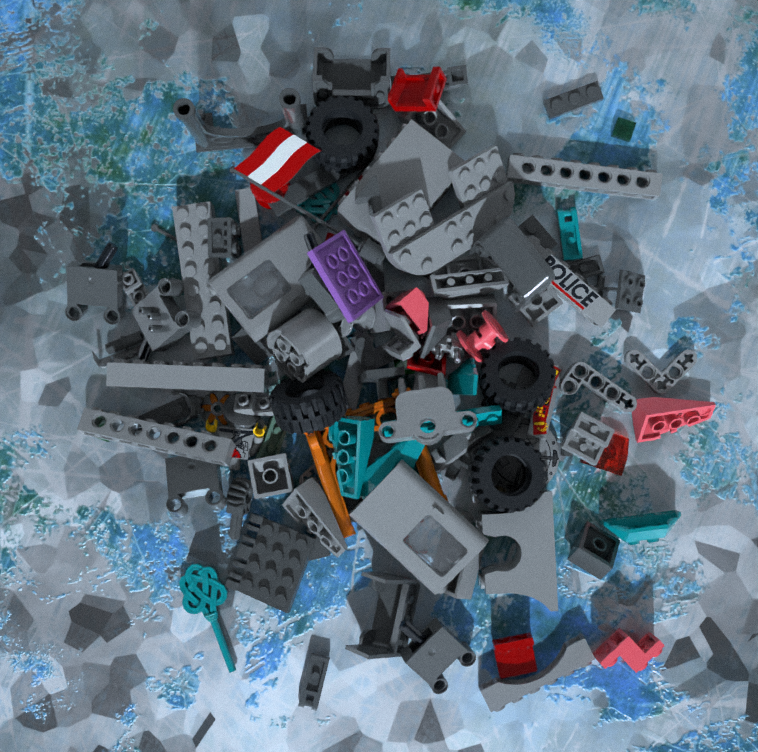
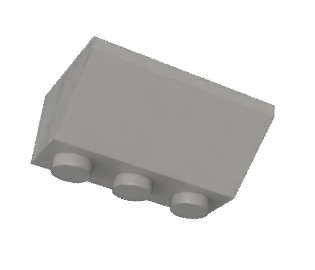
[433,531,484,600]

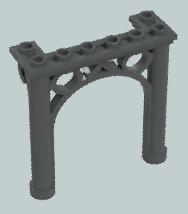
[173,88,307,153]

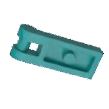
[556,207,583,261]

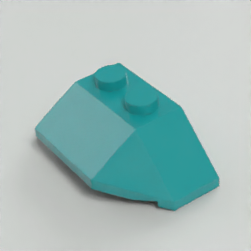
[600,510,681,545]

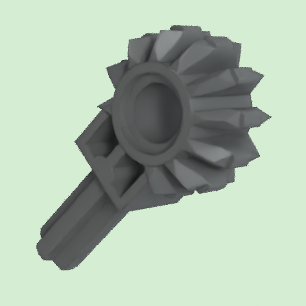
[226,477,253,540]

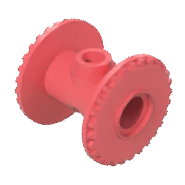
[456,310,509,362]

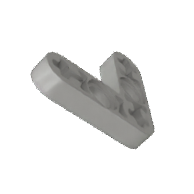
[624,350,697,394]

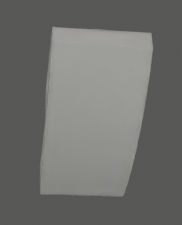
[123,268,149,306]
[233,392,274,416]

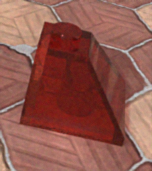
[580,434,629,476]

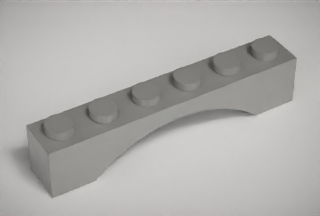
[479,634,595,712]

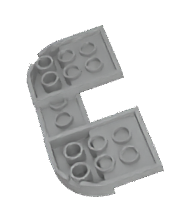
[370,145,515,275]

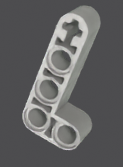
[558,362,637,412]

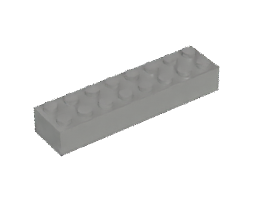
[172,201,235,360]
[106,359,269,393]

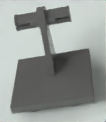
[594,270,645,313]

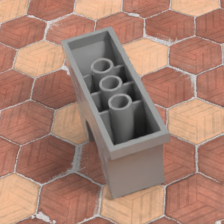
[475,488,558,611]

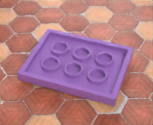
[307,230,384,323]

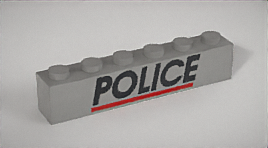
[526,235,616,328]

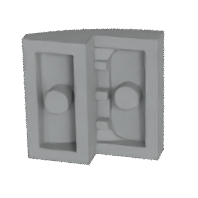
[560,412,615,466]

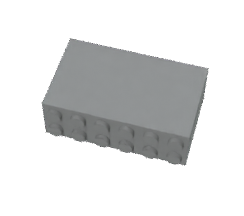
[337,119,465,245]

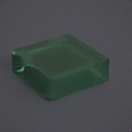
[611,117,636,142]

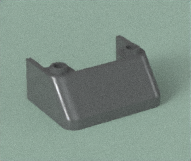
[469,216,555,313]
[345,571,420,659]

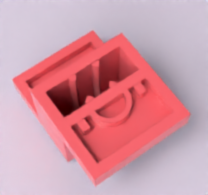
[593,628,665,673]

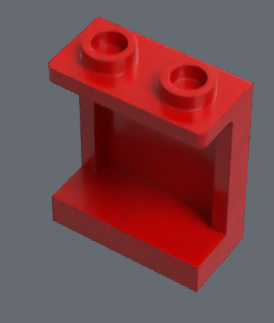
[388,66,447,111]

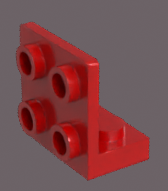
[492,632,537,679]

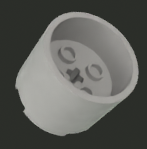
[267,308,342,383]

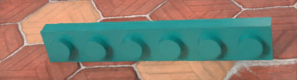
[383,405,502,437]

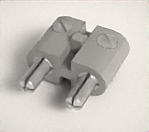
[431,332,464,364]

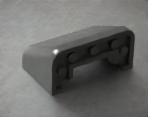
[312,47,390,109]

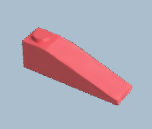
[632,397,716,443]

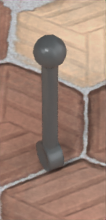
[151,224,177,242]

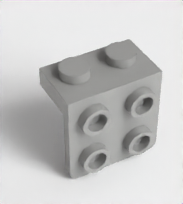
[382,309,421,361]

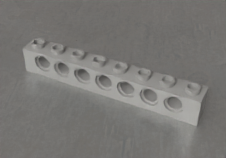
[506,153,663,200]
[77,407,236,467]

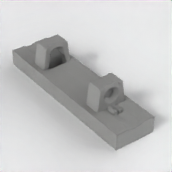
[430,425,492,474]

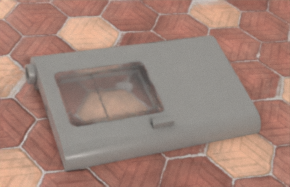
[206,215,323,343]
[349,460,489,595]

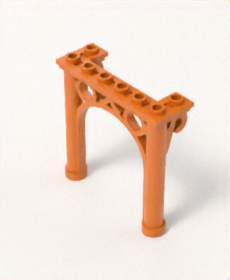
[303,387,449,538]

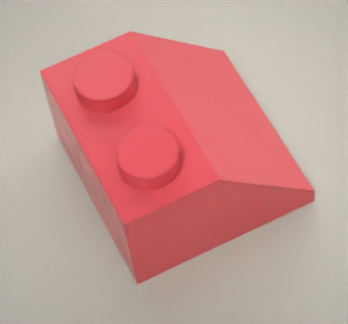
[385,287,429,335]

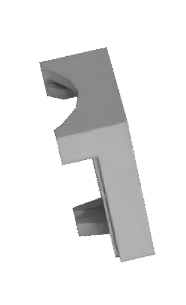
[508,287,563,327]

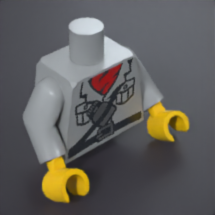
[205,419,267,470]

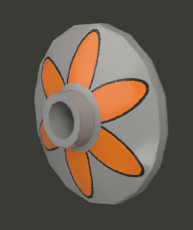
[201,391,231,428]

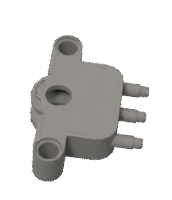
[378,373,477,445]

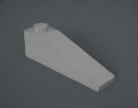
[282,477,348,558]

